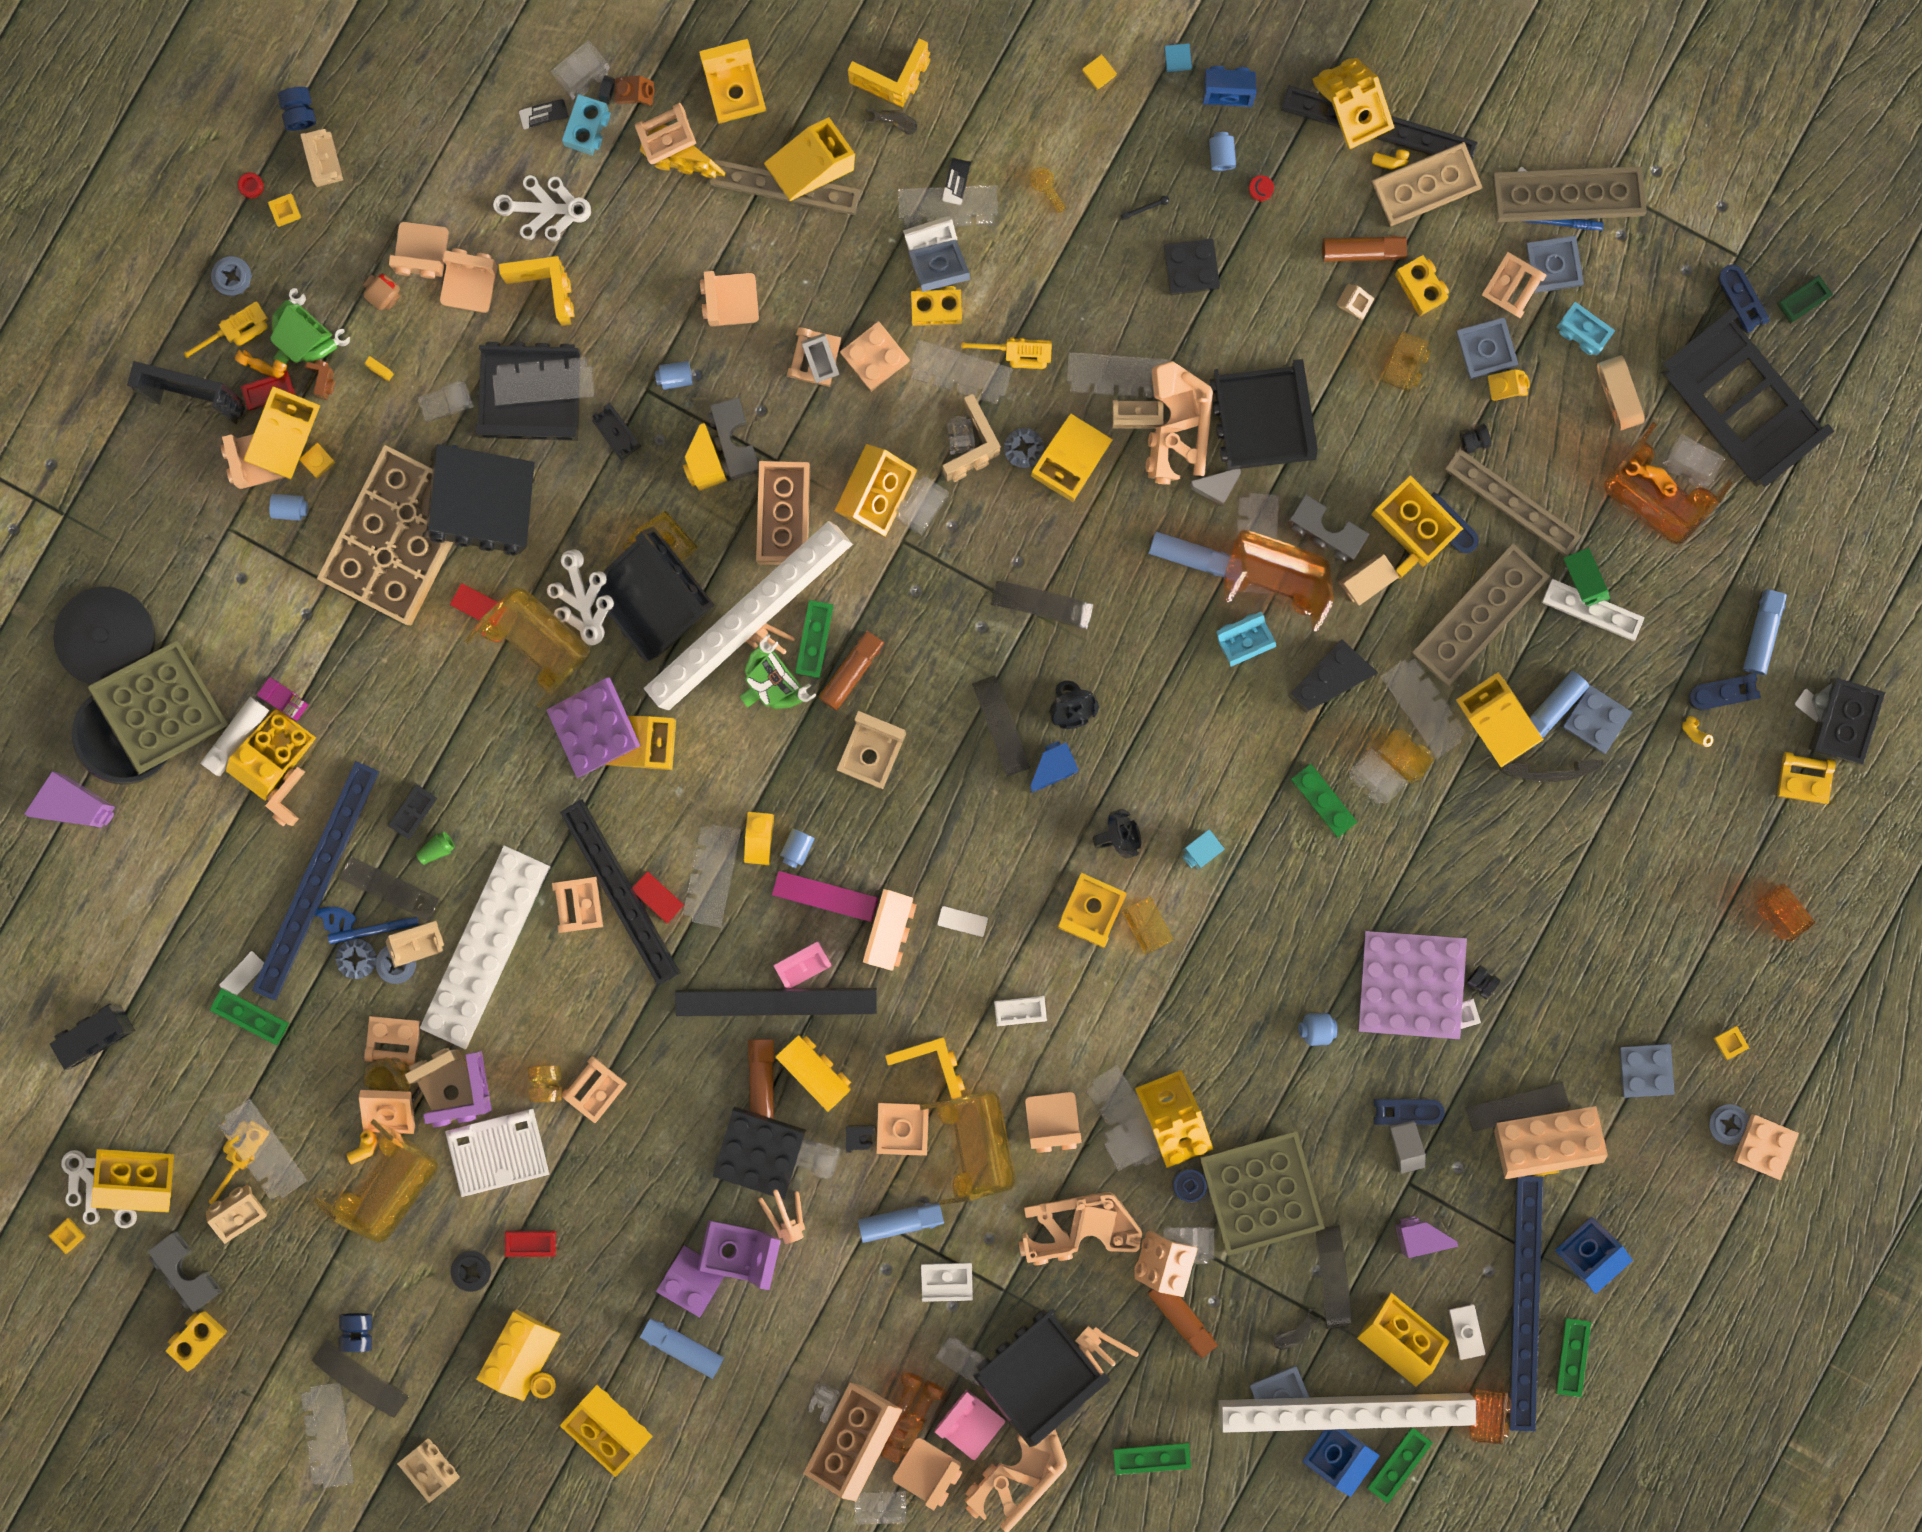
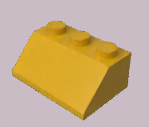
[683,423,727,491]
[835,444,917,537]
[1371,475,1463,567]
[776,1035,851,1112]
[91,1149,174,1212]
[1357,1293,1450,1387]
[476,1309,561,1401]
[560,1385,653,1477]

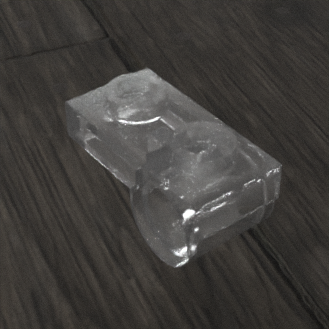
[418,381,474,423]
[796,1139,841,1178]

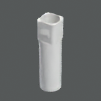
[200,697,270,776]

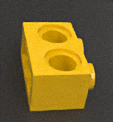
[1395,255,1449,317]
[911,286,962,326]
[166,1311,227,1372]

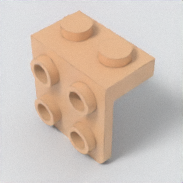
[389,222,449,279]
[440,248,498,313]
[700,271,759,327]
[220,434,285,489]
[1025,1092,1082,1153]
[1134,1231,1197,1297]
[893,1438,962,1510]

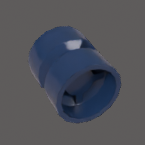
[277,87,316,131]
[1172,1168,1207,1202]
[338,1313,372,1352]

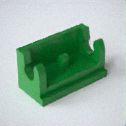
[1563,548,1610,606]

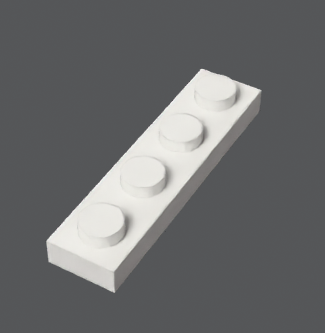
[1541,579,1644,641]

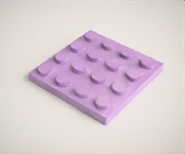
[1359,931,1467,1039]

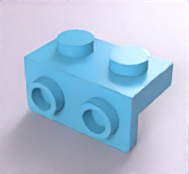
[1556,302,1615,356]
[1216,612,1276,667]

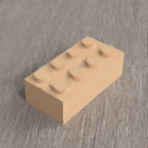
[756,461,810,565]
[1494,1106,1608,1179]
[803,1383,902,1501]

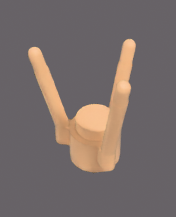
[745,623,795,654]
[758,1189,805,1244]
[1075,1326,1139,1373]

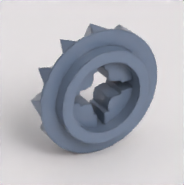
[211,256,252,297]
[1004,428,1044,468]
[335,939,376,979]
[376,946,417,984]
[1709,1104,1749,1145]

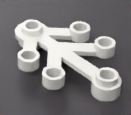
[493,175,591,242]
[547,549,614,645]
[62,1150,137,1228]

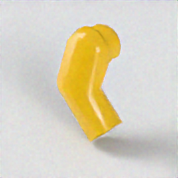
[1372,149,1410,169]
[1682,716,1713,747]
[346,1130,377,1165]

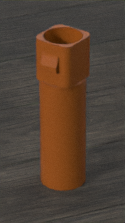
[1322,235,1407,262]
[818,631,884,711]
[747,1039,775,1119]
[1147,1288,1218,1359]

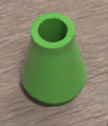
[416,832,455,865]

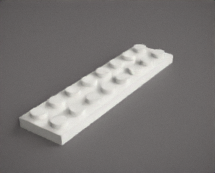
[420,846,551,1049]

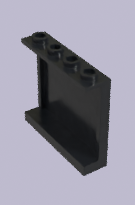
[476,342,581,441]
[1209,359,1318,470]
[127,361,245,424]
[422,444,535,556]
[586,526,715,663]
[972,1309,1110,1447]

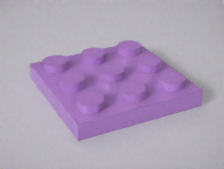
[547,678,640,778]

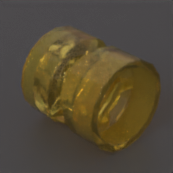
[528,1066,562,1102]

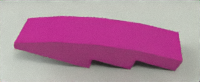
[772,871,879,922]

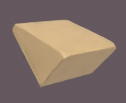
[1336,284,1374,320]

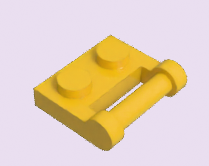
[1777,752,1836,804]

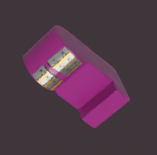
[257,677,309,721]

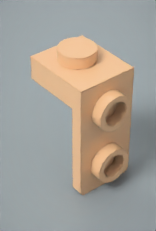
[266,767,305,826]

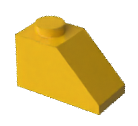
[744,812,774,865]

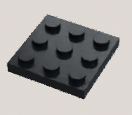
[713,1106,806,1200]

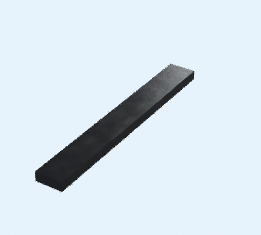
[1281,85,1478,160]
[560,799,681,986]
[675,988,877,1016]

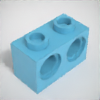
[562,94,611,156]
[1182,829,1225,870]

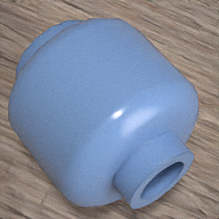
[1298,1013,1337,1046]

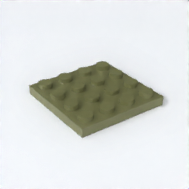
[88,640,228,775]
[1200,1131,1325,1256]

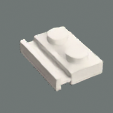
[921,1263,973,1302]

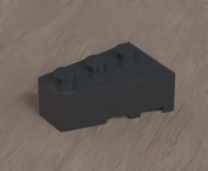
[1288,639,1378,713]
[49,1004,136,1070]

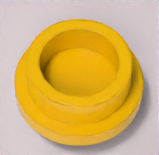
[530,1373,556,1398]

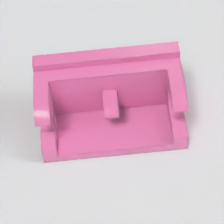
[774,942,832,988]

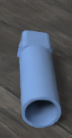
[1149,531,1234,578]
[1743,589,1787,675]
[1529,671,1589,748]
[858,1202,944,1243]
[640,1318,724,1379]

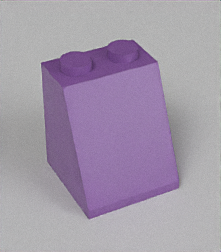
[25,771,115,828]

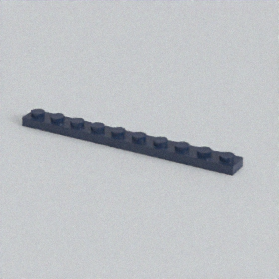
[252,761,380,1001]
[1509,1176,1543,1432]

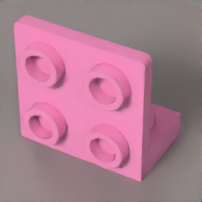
[935,1389,1005,1460]

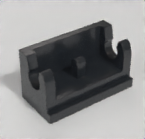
[592,402,641,461]
[388,783,437,840]
[846,1125,875,1153]

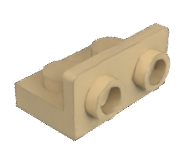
[206,1184,267,1244]
[397,1439,460,1503]

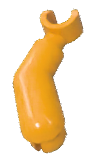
[235,349,287,378]
[1625,459,1677,497]

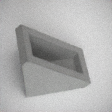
[801,333,839,383]
[1190,469,1241,506]
[1390,1120,1425,1174]

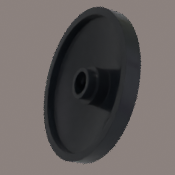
[53,587,155,685]
[72,695,169,785]

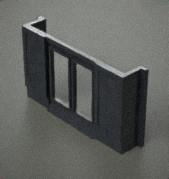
[1661,308,1834,488]

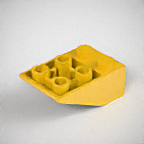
[764,117,855,201]
[640,125,725,178]
[244,387,320,480]
[1031,414,1113,502]
[1456,672,1544,767]
[226,708,316,801]
[605,716,676,770]

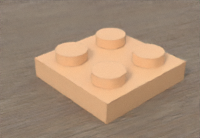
[840,321,910,391]
[359,1090,415,1134]
[877,1103,929,1156]
[1733,1114,1799,1180]

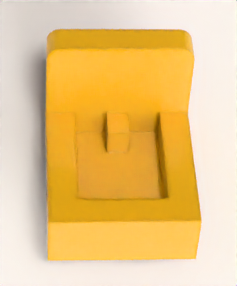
[1488,369,1529,401]

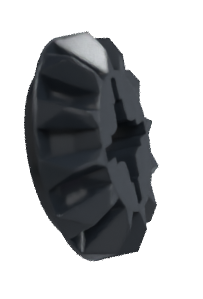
[451,1251,492,1292]

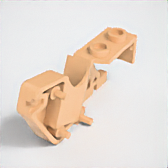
[1145,361,1213,485]
[1019,1192,1142,1265]
[965,1430,1067,1532]

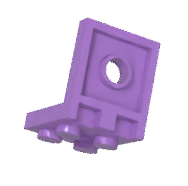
[424,1051,492,1127]
[697,1220,781,1290]

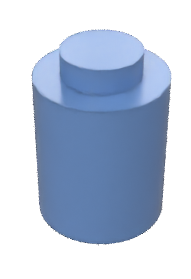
[1209,132,1236,171]
[655,360,693,390]
[269,494,308,521]
[780,828,815,868]

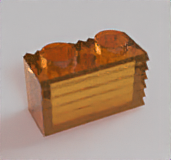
[1756,883,1816,942]
[1470,1388,1511,1445]

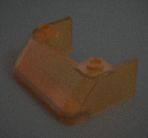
[1604,422,1733,544]
[1224,530,1334,632]

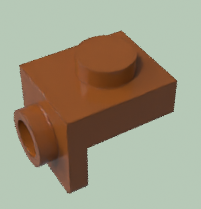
[614,75,655,106]
[305,360,335,400]

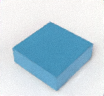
[1164,44,1192,72]

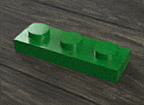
[795,600,834,679]
[1291,764,1358,838]
[210,988,289,1045]
[1555,1317,1592,1398]
[1366,1427,1433,1504]
[1113,1442,1191,1475]

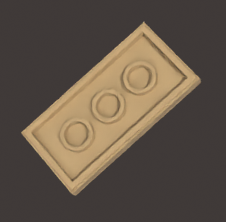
[1371,142,1483,227]

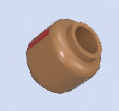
[363,274,401,311]

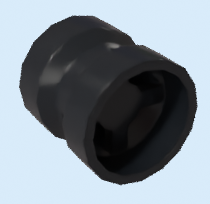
[1459,423,1491,454]
[1466,965,1501,1000]

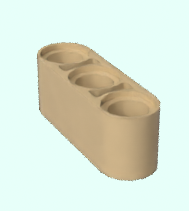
[1597,355,1645,431]

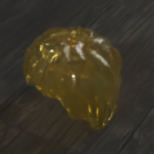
[363,1057,412,1092]

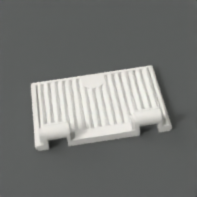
[445,1109,550,1197]

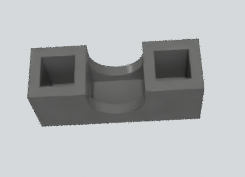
[708,397,759,480]
[1288,495,1369,563]
[148,1231,223,1312]

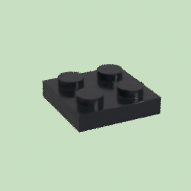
[1164,239,1220,295]

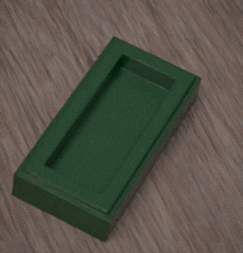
[1776,275,1833,324]

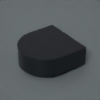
[598,75,615,105]

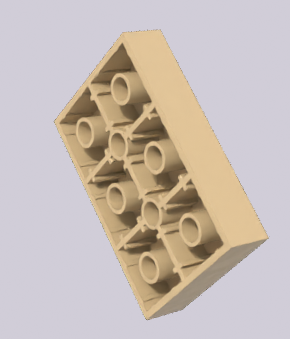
[317,445,453,625]

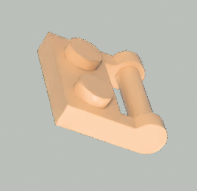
[635,103,696,164]
[1482,252,1547,318]
[786,327,842,387]
[552,877,603,933]
[364,1016,421,1066]
[561,1056,627,1123]

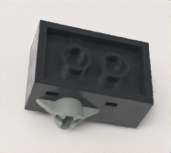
[1808,678,1886,765]

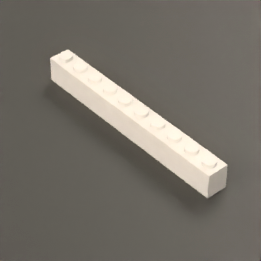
[644,521,853,710]
[1219,1393,1476,1432]

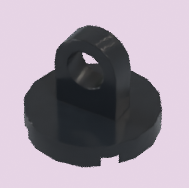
[1049,680,1099,729]
[1093,809,1142,859]

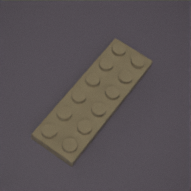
[1492,166,1647,222]
[1411,543,1550,687]

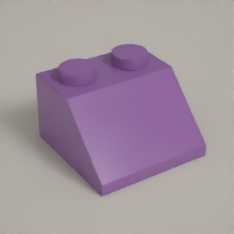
[1395,1216,1458,1258]
[656,1245,724,1318]

